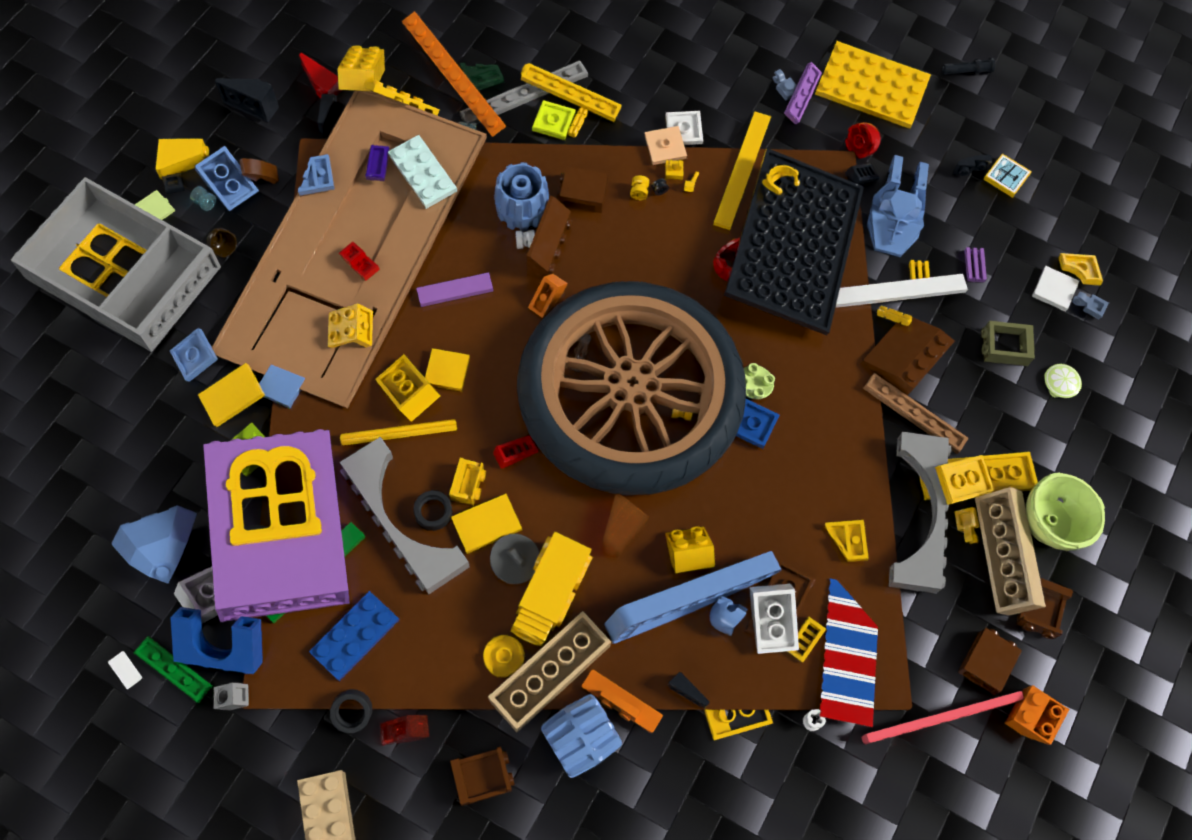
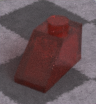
[380,715,429,745]

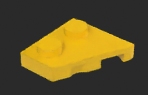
[825,520,868,562]

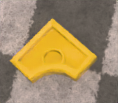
[1058,253,1103,285]

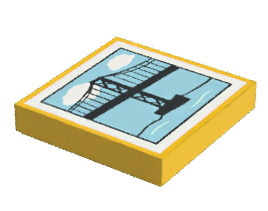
[983,154,1032,198]

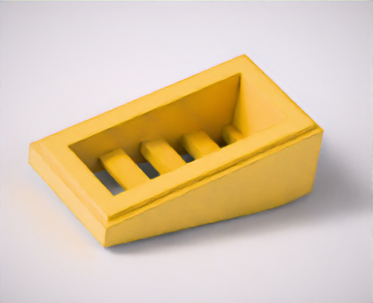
[787,617,826,662]

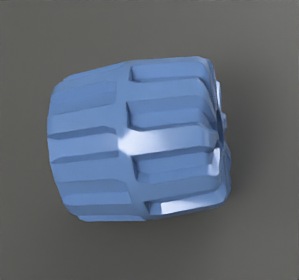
[494,162,549,232]
[541,694,622,778]

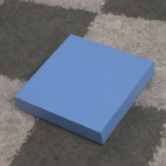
[170,328,218,382]
[259,365,305,409]

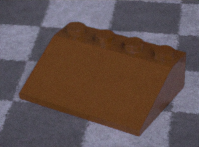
[862,317,955,396]

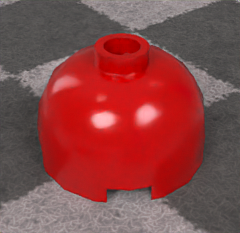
[845,122,881,158]

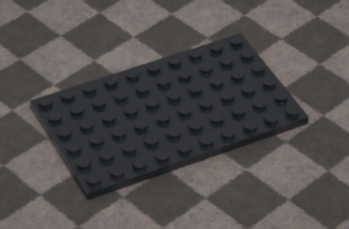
[724,148,864,336]

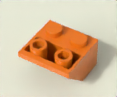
[1005,685,1070,745]

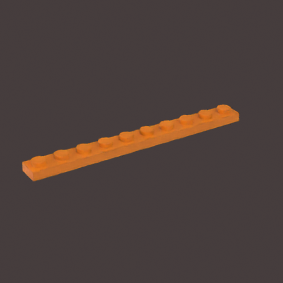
[402,11,506,137]

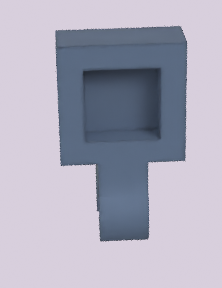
[772,69,797,101]
[1072,292,1109,320]

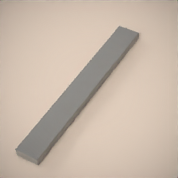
[460,61,588,127]

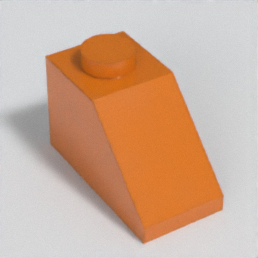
[528,274,568,318]

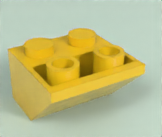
[665,526,715,573]

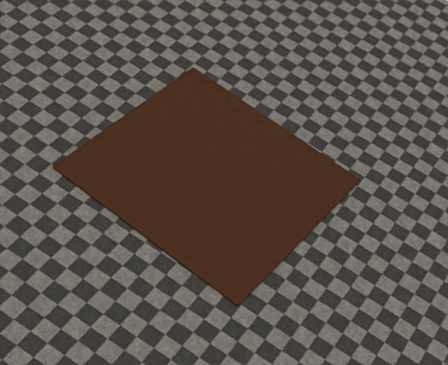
[242,139,912,710]

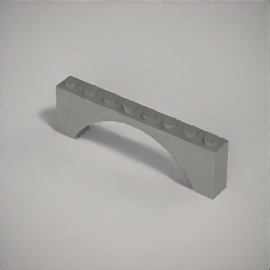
[889,432,951,594]
[340,437,469,594]

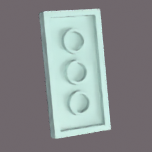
[388,135,457,209]

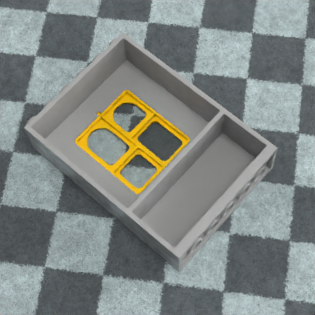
[11,177,221,352]

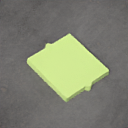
[135,190,175,220]

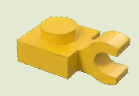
[954,507,979,544]

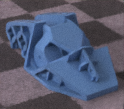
[867,155,929,257]

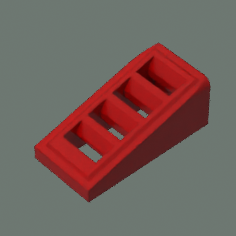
[493,435,539,469]

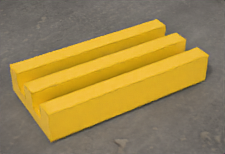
[909,260,930,280]

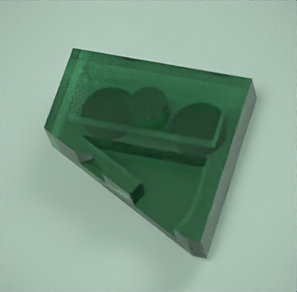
[460,63,504,91]

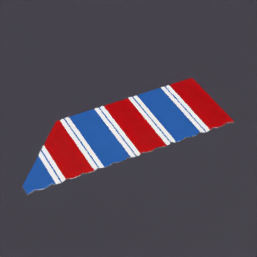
[819,579,878,727]

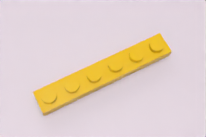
[521,63,622,122]

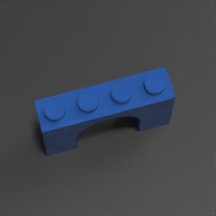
[171,607,263,674]

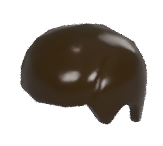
[206,227,237,257]

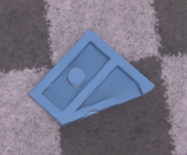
[298,154,335,196]

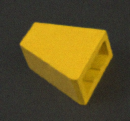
[156,139,209,179]

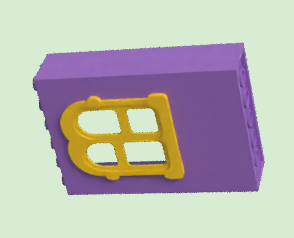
[204,429,350,622]

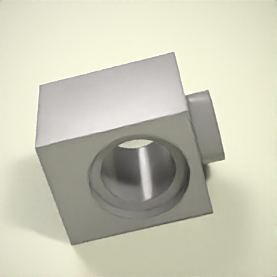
[214,683,249,710]

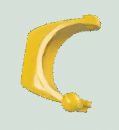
[762,165,800,195]

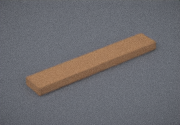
[863,373,969,454]

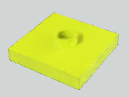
[532,100,576,140]

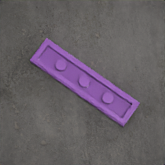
[784,62,822,124]
[417,273,493,307]

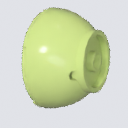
[1026,472,1105,551]

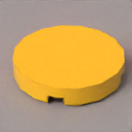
[483,635,525,678]

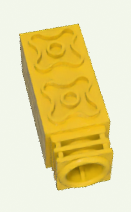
[511,532,593,646]

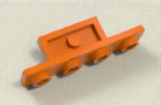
[582,670,663,733]

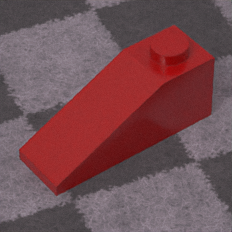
[299,53,342,98]

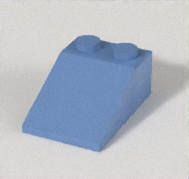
[195,146,259,211]

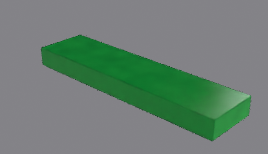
[133,636,213,703]

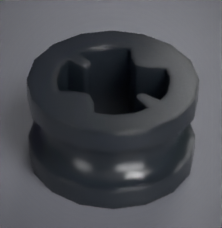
[651,178,669,195]

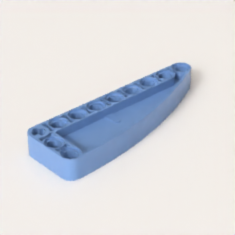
[604,551,782,644]

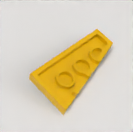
[363,80,440,116]

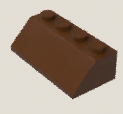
[527,195,573,279]

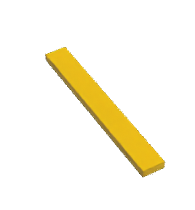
[713,112,771,230]

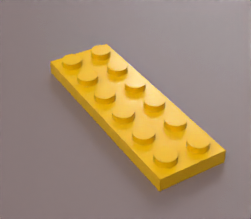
[919,452,1038,500]

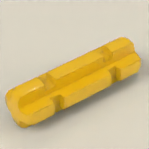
[568,107,588,138]
[877,306,912,326]

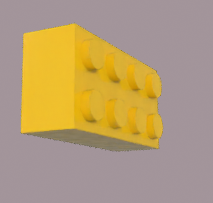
[338,46,385,91]

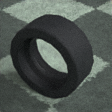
[413,490,453,531]
[330,689,372,733]

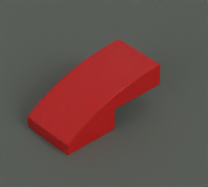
[339,242,380,281]

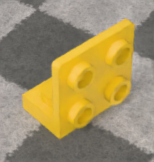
[328,303,373,348]

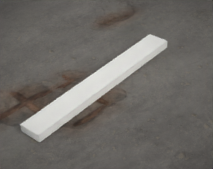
[835,274,968,308]

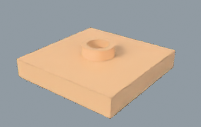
[645,126,687,165]

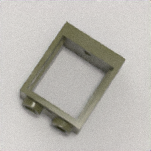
[981,321,1035,366]

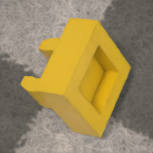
[665,160,683,180]

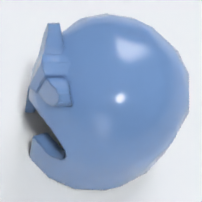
[709,595,748,636]

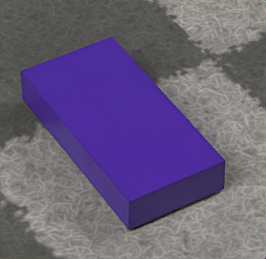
[365,145,390,181]

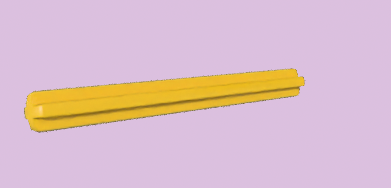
[340,419,457,445]

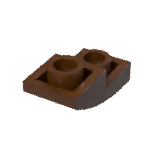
[239,158,279,184]

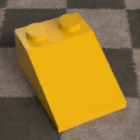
[375,354,440,422]

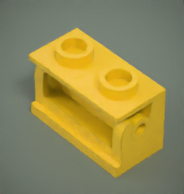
[449,458,486,506]

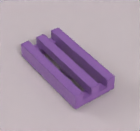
[964,247,987,282]

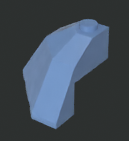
[112,505,197,583]

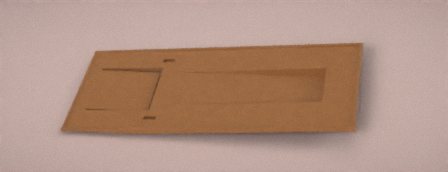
[212,90,487,409]

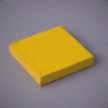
[425,348,470,392]

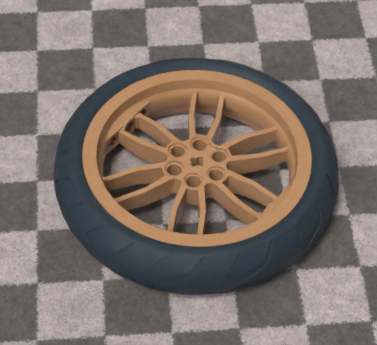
[517,281,746,495]

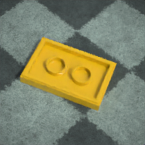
[198,363,265,427]
[935,455,995,505]
[451,494,522,554]
[704,710,773,741]

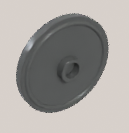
[490,534,539,584]

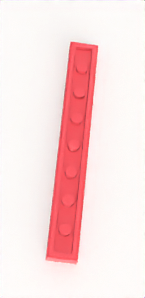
[861,691,1024,745]

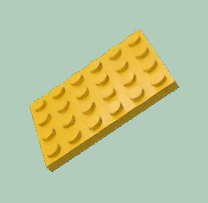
[815,41,931,129]

